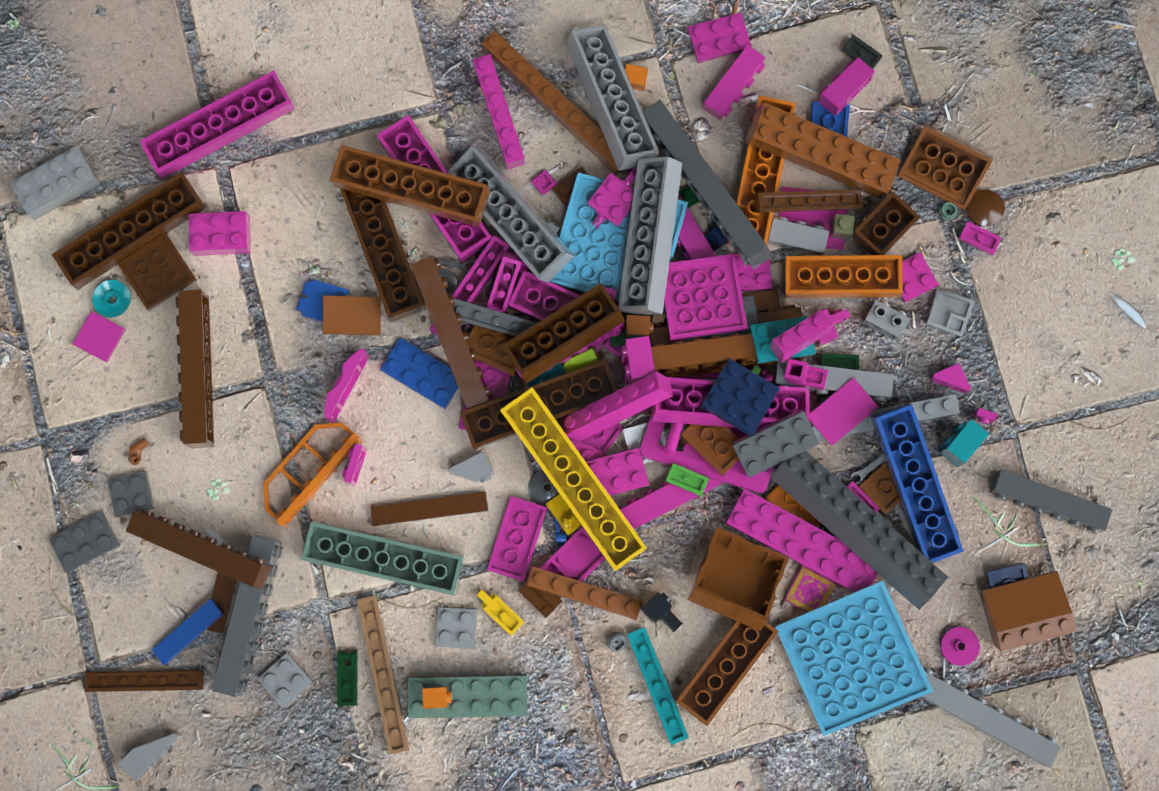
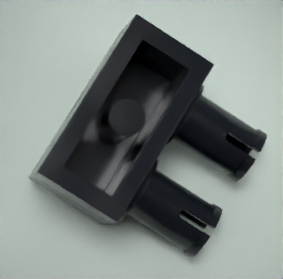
[640,592,683,632]

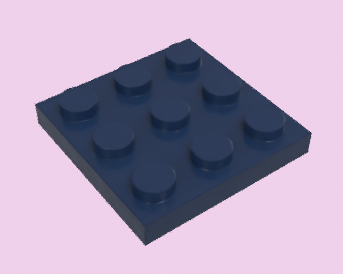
[701,359,780,437]

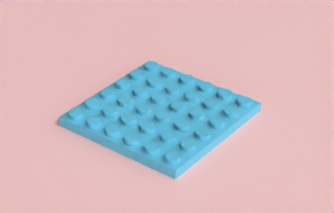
[550,173,688,302]
[775,580,934,736]

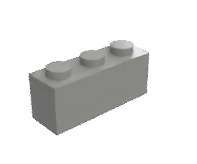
[767,217,829,256]

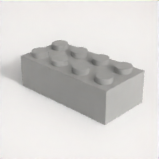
[10,146,101,220]

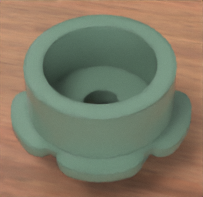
[939,202,957,220]

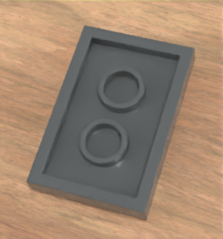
[49,512,120,574]

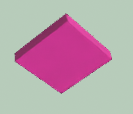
[73,311,126,362]

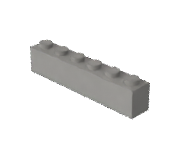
[774,360,894,402]

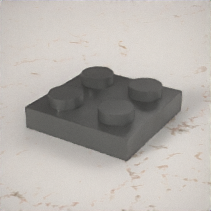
[107,471,155,518]

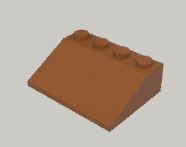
[898,123,993,210]
[982,571,1076,651]

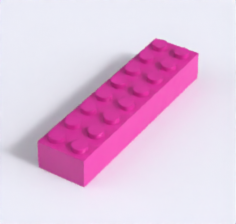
[140,71,295,179]
[377,115,492,263]
[651,377,810,429]
[725,489,878,593]

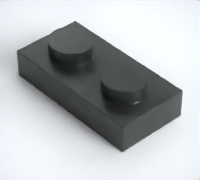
[841,34,883,69]

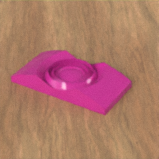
[324,349,370,423]
[540,527,605,582]

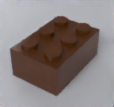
[852,191,920,255]

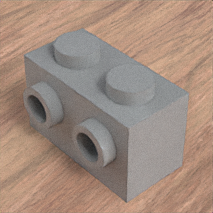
[862,300,910,341]

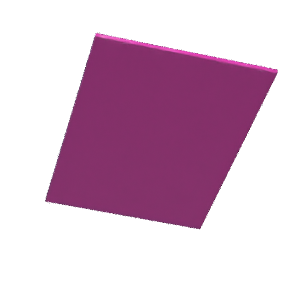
[810,377,878,446]

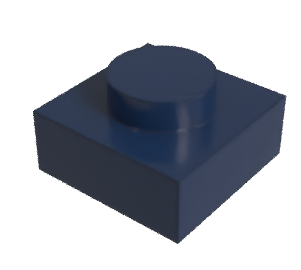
[704,227,728,252]

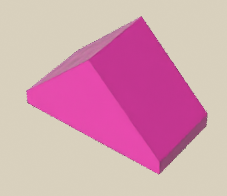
[930,363,971,394]

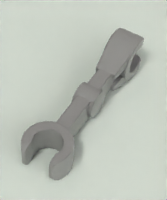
[850,454,886,485]

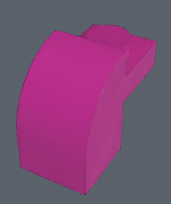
[816,308,850,347]
[784,359,829,390]

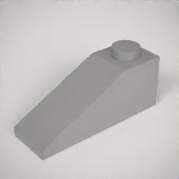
[119,732,181,781]

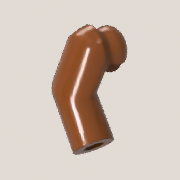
[128,437,150,465]

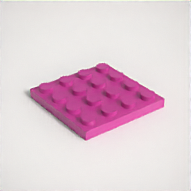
[664,254,747,341]

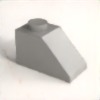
[449,452,494,483]

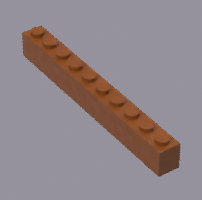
[481,30,621,175]

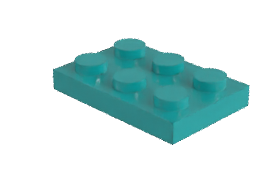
[750,316,816,364]

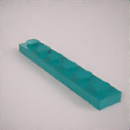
[627,627,689,745]

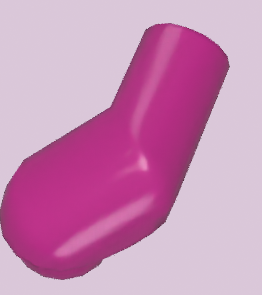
[759,369,775,383]

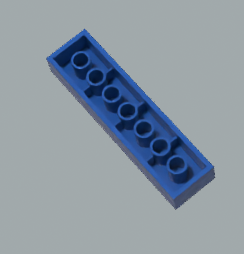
[870,403,964,563]

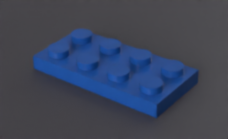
[380,338,459,410]

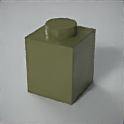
[831,214,855,240]

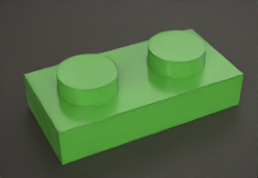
[666,463,709,497]

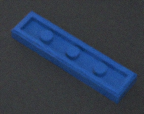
[152,599,224,665]

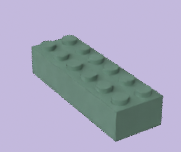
[408,675,528,718]

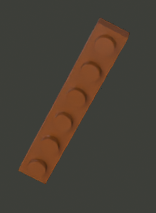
[526,566,642,620]

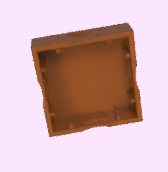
[687,527,789,631]

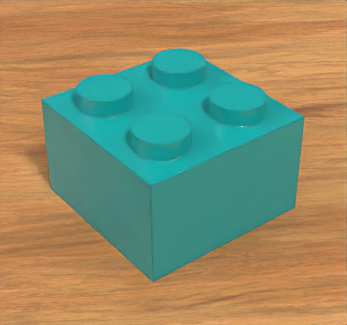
[939,419,989,467]

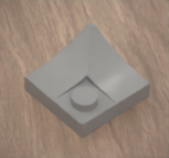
[925,289,975,337]

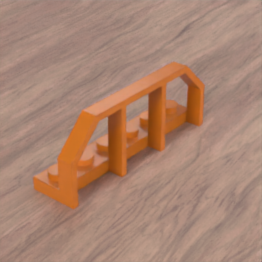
[263,423,363,528]

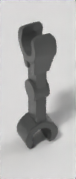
[433,256,474,274]

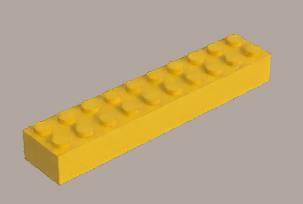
[500,387,647,571]

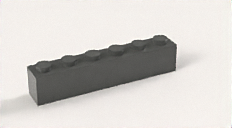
[990,470,1112,534]

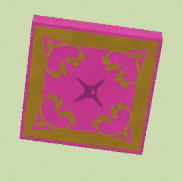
[784,566,837,612]

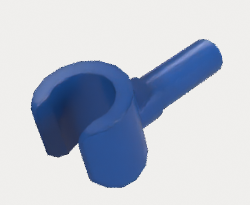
[553,517,566,544]

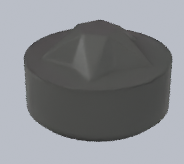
[606,632,627,652]

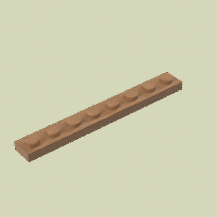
[357,595,409,755]

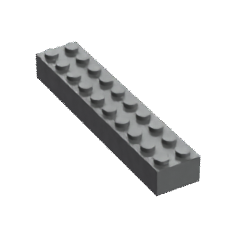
[643,100,772,270]
[771,451,948,610]

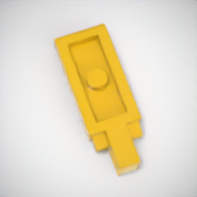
[477,590,525,636]

